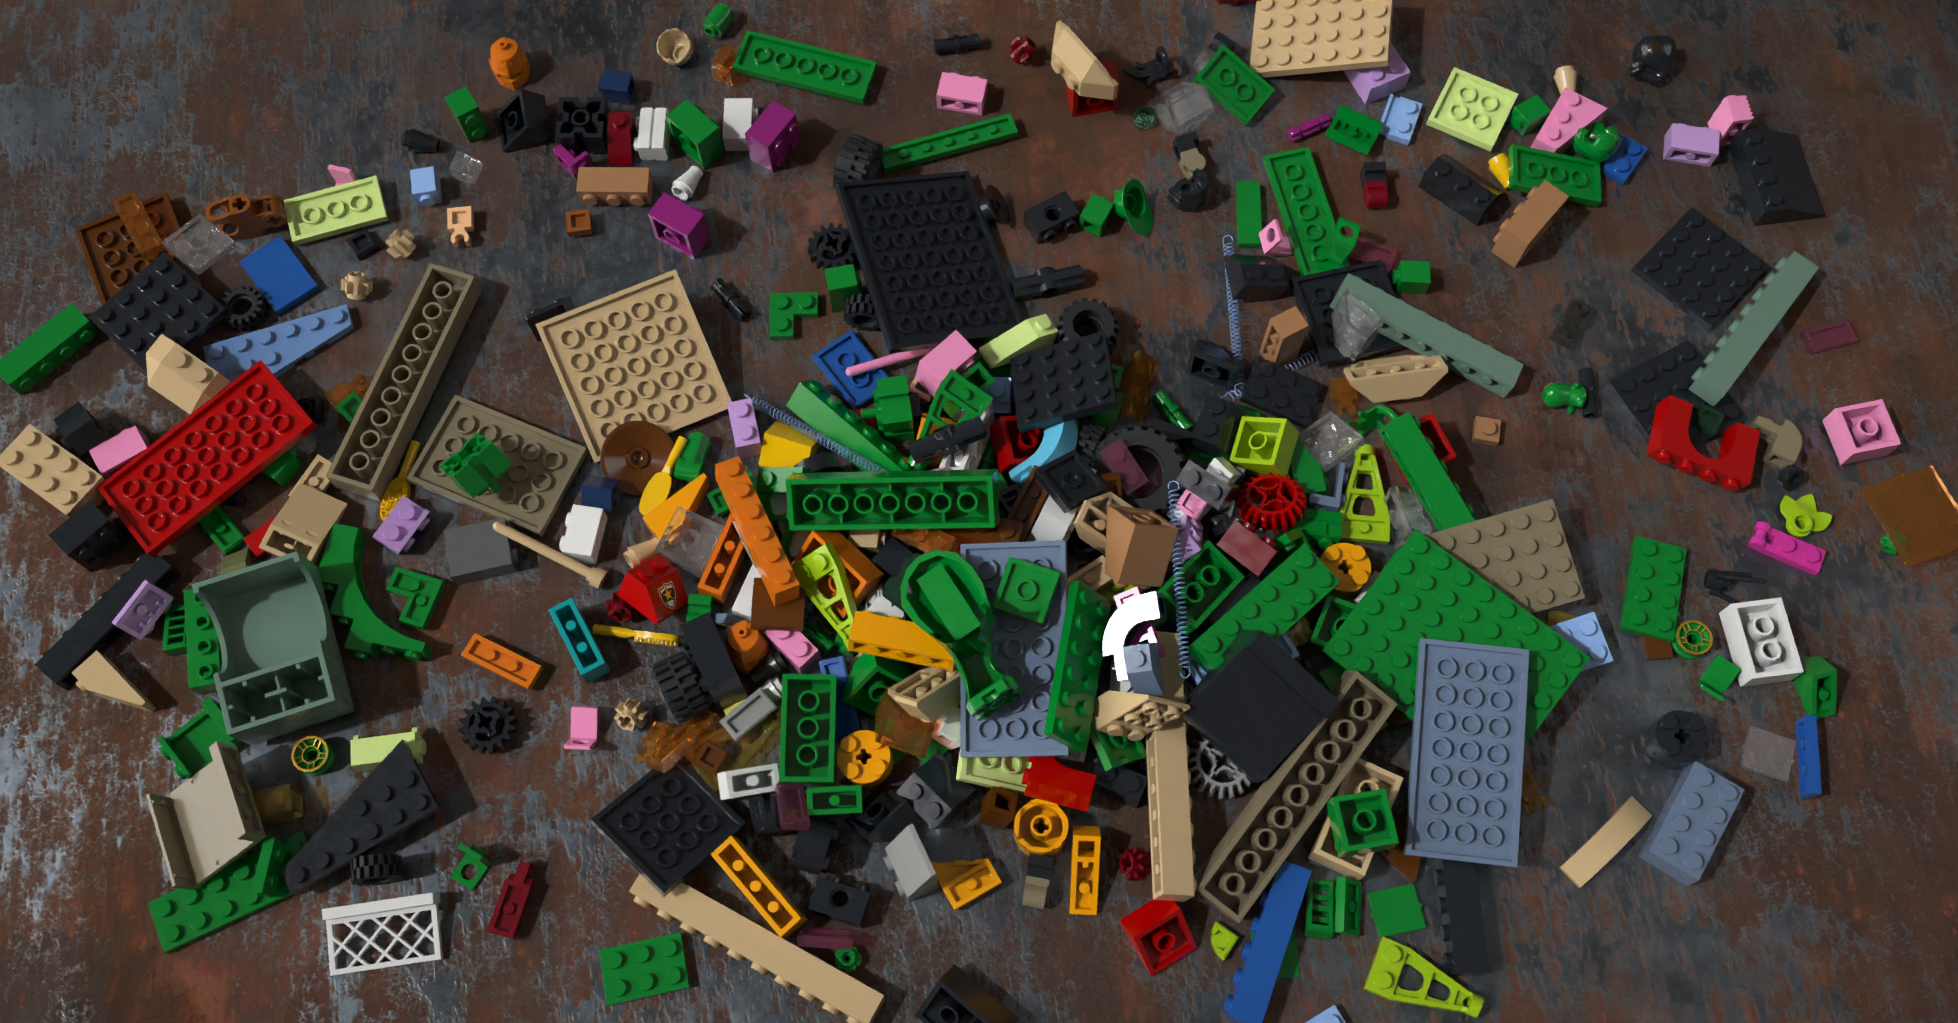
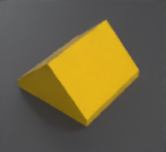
[759,421,822,467]

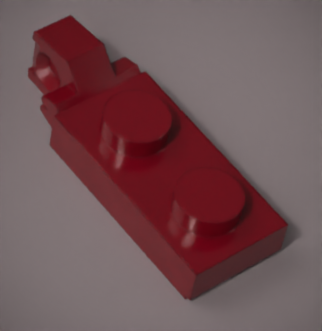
[487,861,534,940]

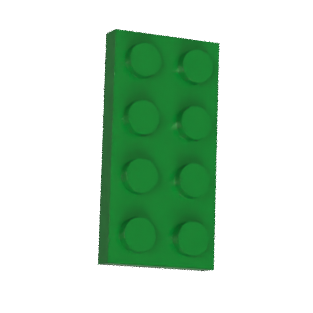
[1509,144,1601,207]
[1619,536,1687,643]

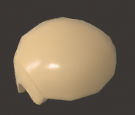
[656,28,694,66]

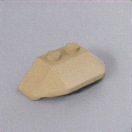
[1051,20,1118,100]
[146,334,231,414]
[1344,355,1448,403]
[1074,492,1134,555]
[888,663,960,722]

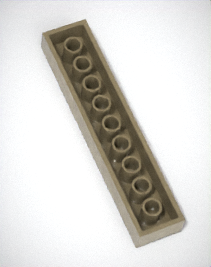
[326,263,482,502]
[1195,670,1397,923]

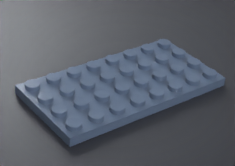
[960,540,1070,758]
[1404,638,1529,868]

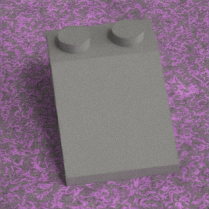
[883,823,938,902]

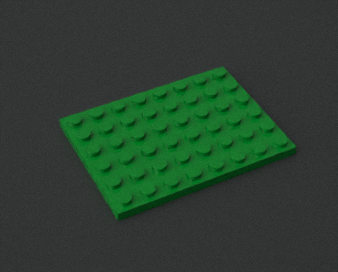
[1321,529,1590,747]

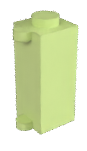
[350,727,426,772]

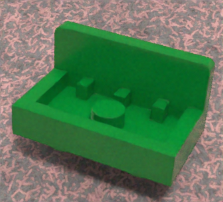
[1325,105,1383,155]

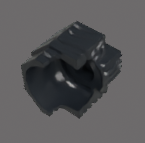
[1167,168,1208,211]

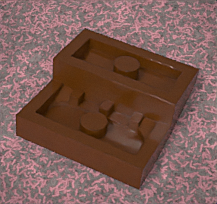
[750,578,806,631]

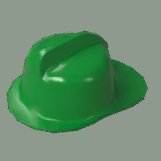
[1113,179,1153,236]

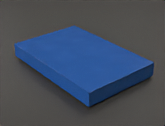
[239,236,320,316]
[812,330,889,409]

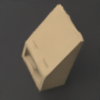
[259,483,348,565]
[1093,690,1190,741]

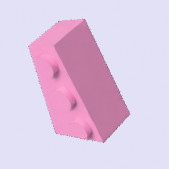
[1531,87,1608,154]

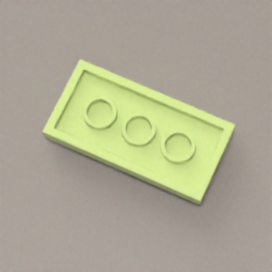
[284,175,389,246]

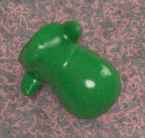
[1542,382,1586,414]

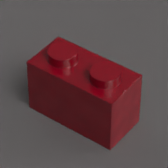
[1217,520,1281,577]

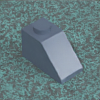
[1123,642,1165,697]

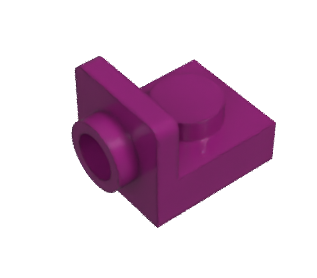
[553,144,593,179]

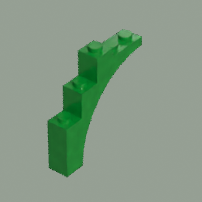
[318,523,433,661]

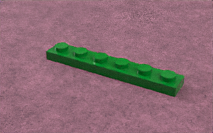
[882,113,1018,174]

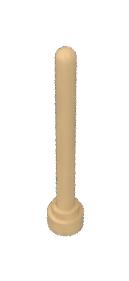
[493,521,608,589]

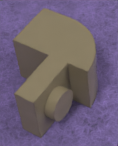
[1749,415,1802,470]

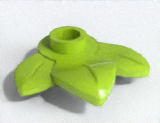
[1780,494,1832,538]

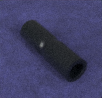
[1578,368,1598,418]

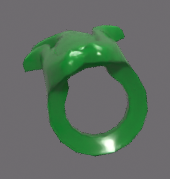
[1347,404,1398,440]

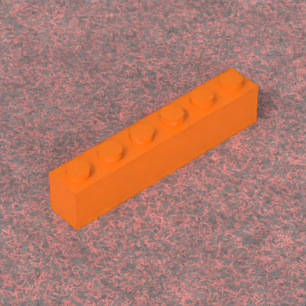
[715,456,800,607]

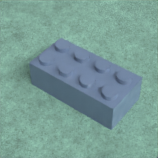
[1638,761,1745,886]

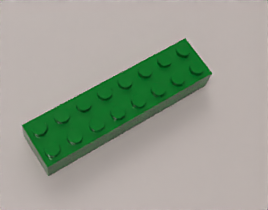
[786,469,1000,531]

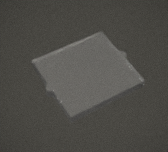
[1740,726,1796,783]

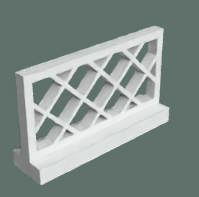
[322,892,443,976]

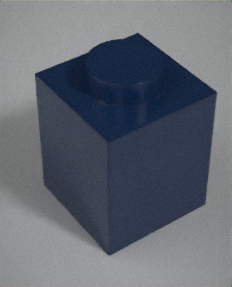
[598,69,636,105]
[581,475,622,512]

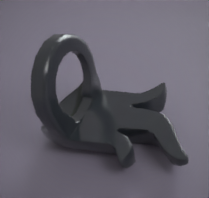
[1122,46,1174,88]

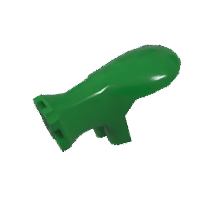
[900,550,1024,721]

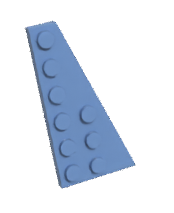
[203,304,355,382]

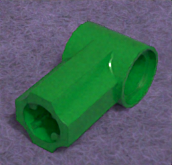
[674,432,711,482]

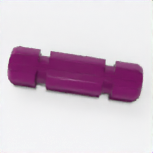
[1287,113,1331,142]

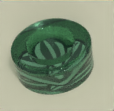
[1133,106,1156,130]

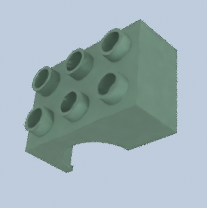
[192,551,355,745]

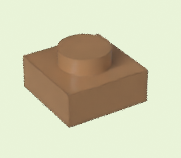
[1472,416,1501,446]

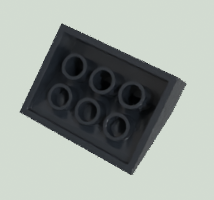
[1727,128,1824,226]

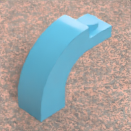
[1009,419,1078,488]

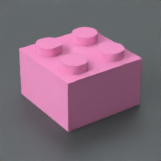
[915,330,977,398]
[1822,399,1901,465]

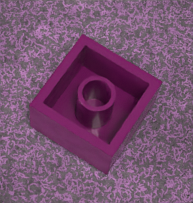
[745,100,800,172]
[648,192,710,260]

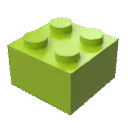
[1229,416,1299,477]

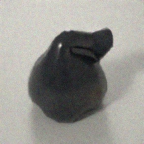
[1629,35,1676,85]

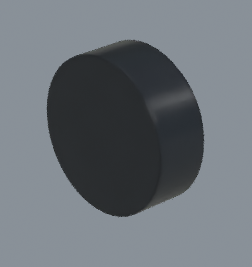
[1777,465,1804,491]

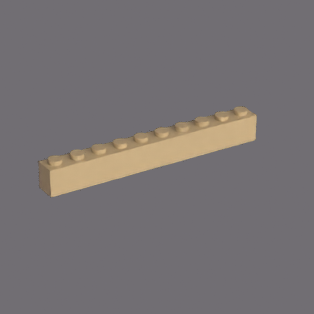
[1141,631,1197,902]
[629,874,885,1023]

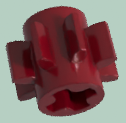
[1009,36,1038,66]
[605,591,638,622]
[1119,847,1152,882]

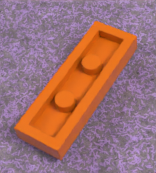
[461,633,543,691]

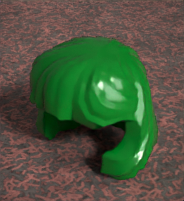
[1572,122,1622,162]

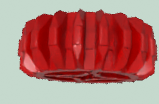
[1237,472,1307,534]

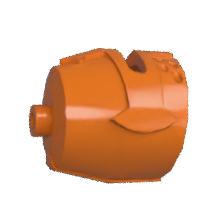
[488,37,530,90]
[724,620,770,675]

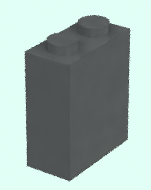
[444,517,520,585]

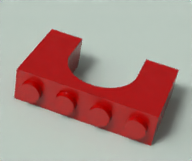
[1646,395,1760,492]
[1021,713,1096,812]

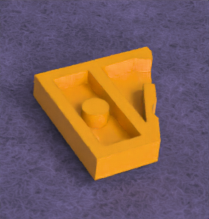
[931,859,1002,911]

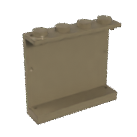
[146,742,266,890]

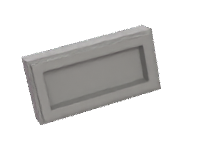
[719,687,778,742]

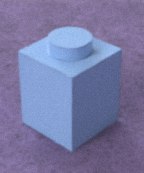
[410,166,442,206]

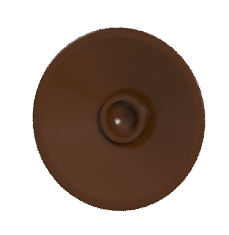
[600,420,675,496]

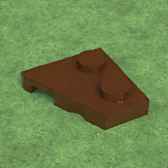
[1376,809,1421,884]

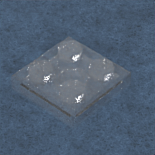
[162,214,236,275]
[1298,411,1365,471]

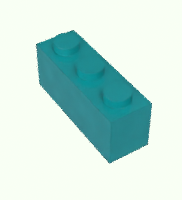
[548,598,611,684]

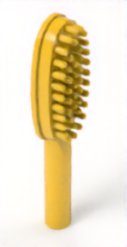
[639,436,688,516]
[380,440,421,521]
[593,624,681,647]

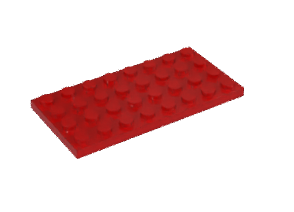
[97,360,318,558]

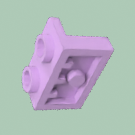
[372,495,431,554]
[112,580,174,640]

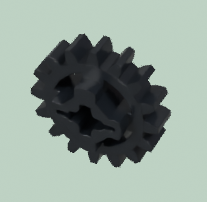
[807,223,858,271]
[458,696,518,755]

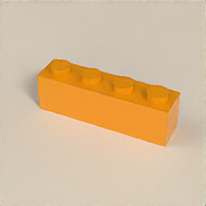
[848,610,954,671]
[711,836,808,938]

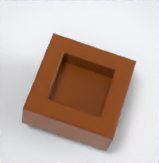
[565,209,593,237]

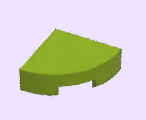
[1210,921,1239,961]

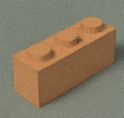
[576,167,653,206]
[1259,306,1309,366]

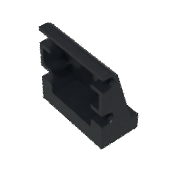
[1180,630,1340,783]

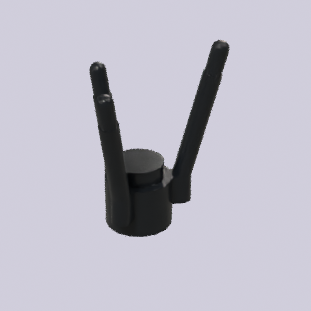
[1703,568,1767,604]

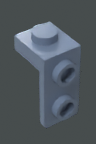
[1306,462,1348,512]

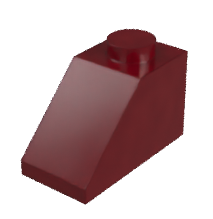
[607,112,637,167]

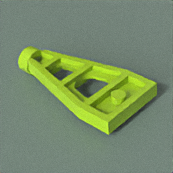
[1339,444,1390,545]
[791,542,857,652]
[1363,937,1484,1018]

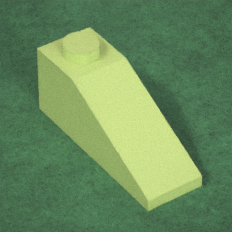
[979,314,1058,369]

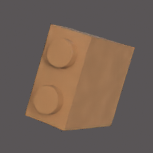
[1105,505,1179,589]

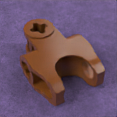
[205,194,286,241]

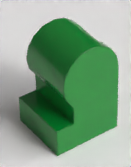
[686,593,715,622]

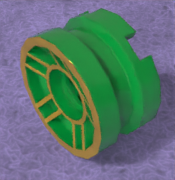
[1671,620,1713,660]
[291,736,335,777]

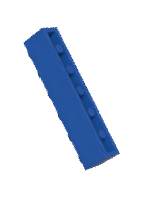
[1223,861,1312,1023]

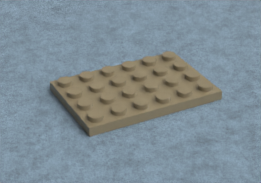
[406,395,588,537]
[1402,499,1585,613]

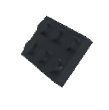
[1239,355,1323,430]

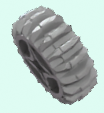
[1187,735,1252,800]

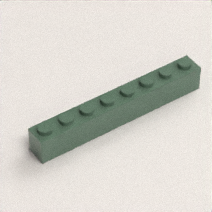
[1689,251,1819,407]
[1330,273,1524,398]

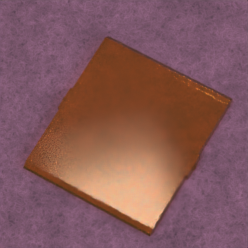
[1860,465,1958,568]

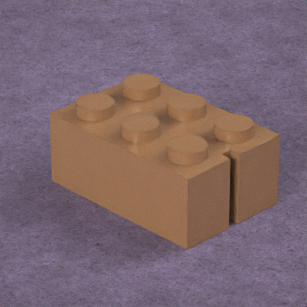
[1491,180,1569,268]

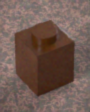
[979,786,1018,830]

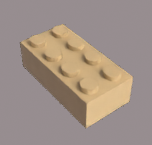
[0,424,106,517]
[1308,758,1403,881]

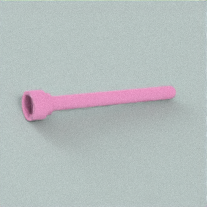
[845,348,934,377]

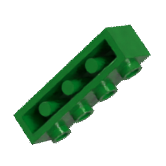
[183,589,222,695]

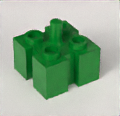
[861,375,915,443]
[439,433,512,499]

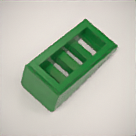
[163,603,187,656]
[1304,879,1334,940]

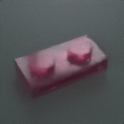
[1099,438,1149,496]

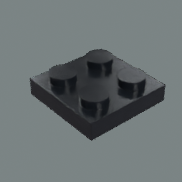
[1033,449,1107,513]

